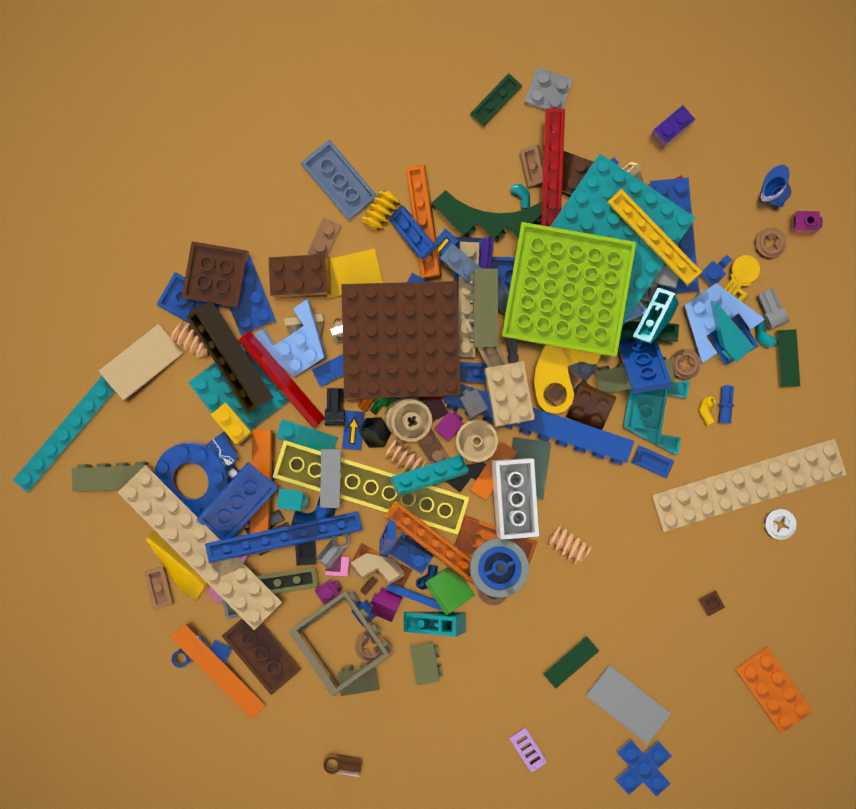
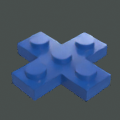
[615,739,672,797]

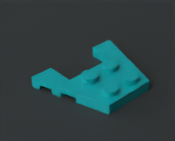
[623,381,690,455]

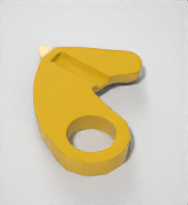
[533,345,601,414]

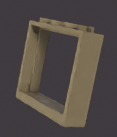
[288,591,392,697]

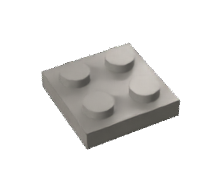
[525,67,573,110]

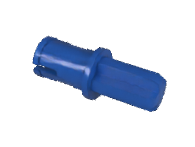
[719,385,735,424]

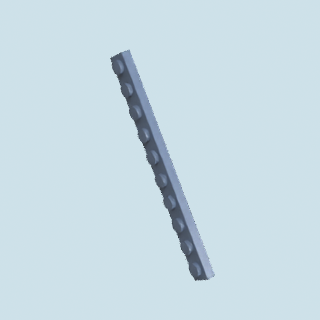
[439,243,598,381]

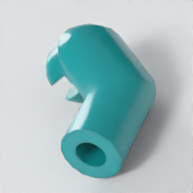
[510,183,530,210]
[756,322,777,348]

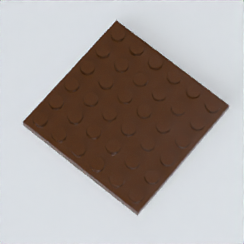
[341,281,461,400]

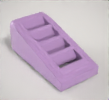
[510,727,547,772]

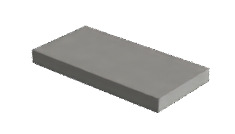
[586,665,671,744]

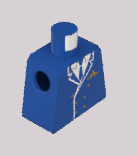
[206,431,240,480]

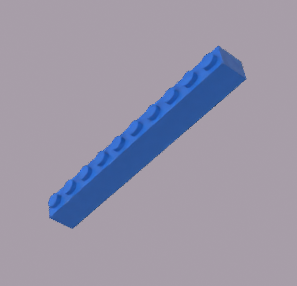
[444,384,634,466]

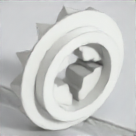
[765,509,796,540]

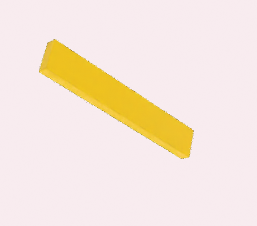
[607,189,702,286]

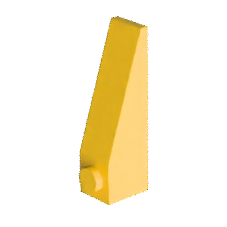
[146,529,208,601]

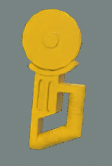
[724,255,760,303]

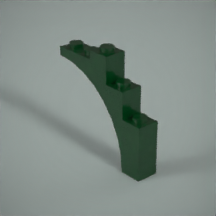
[432,190,541,241]

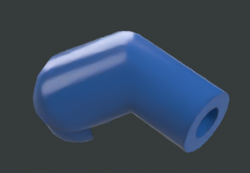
[416,565,438,590]

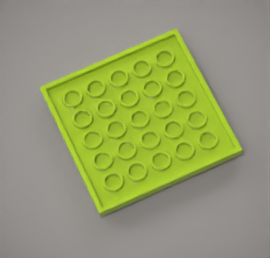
[501,222,636,357]

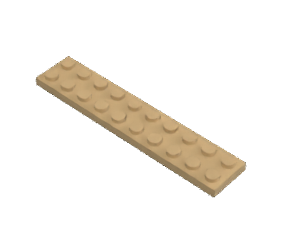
[651,438,847,532]
[117,465,282,630]

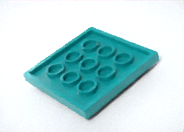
[188,343,290,431]

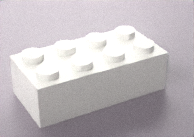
[492,457,539,540]

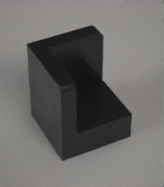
[358,417,391,448]
[295,541,317,566]

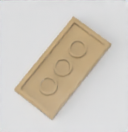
[98,324,183,401]

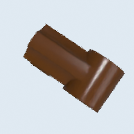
[323,754,362,777]

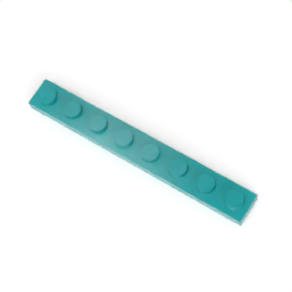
[13,376,115,493]

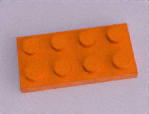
[735,647,813,734]

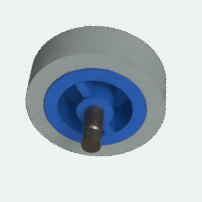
[470,539,529,598]

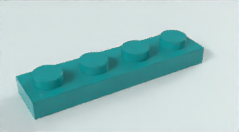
[391,455,469,496]

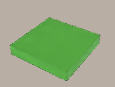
[425,567,475,615]

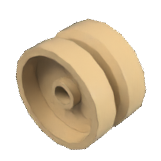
[385,398,432,442]
[455,420,498,463]

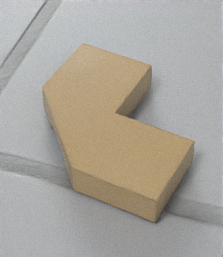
[350,553,405,585]

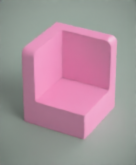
[325,556,350,576]

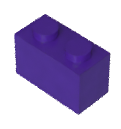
[651,105,695,148]

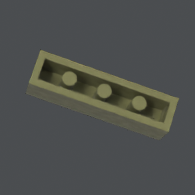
[470,268,498,348]
[594,357,675,393]
[72,461,152,492]
[257,567,319,594]

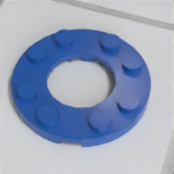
[154,442,230,517]

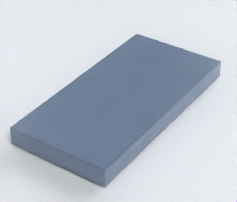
[301,139,378,222]

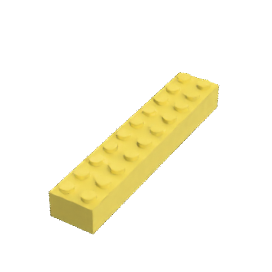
[273,440,469,535]

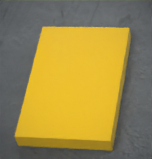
[327,249,383,299]

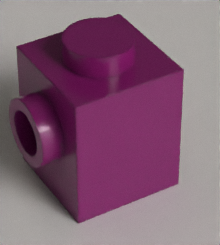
[793,211,823,233]
[434,411,464,442]
[314,579,342,606]
[370,588,403,622]

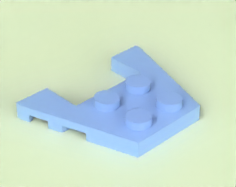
[684,283,765,363]
[254,298,326,377]

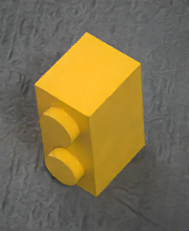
[211,402,252,445]

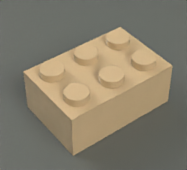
[484,361,534,427]

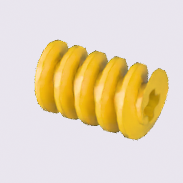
[361,189,401,232]

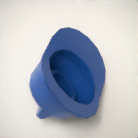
[760,165,792,208]

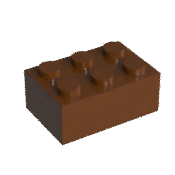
[268,254,331,298]

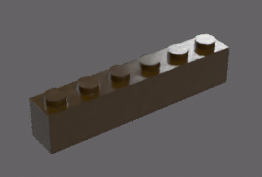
[187,301,274,414]

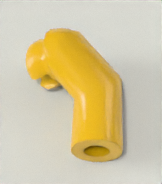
[699,396,716,426]

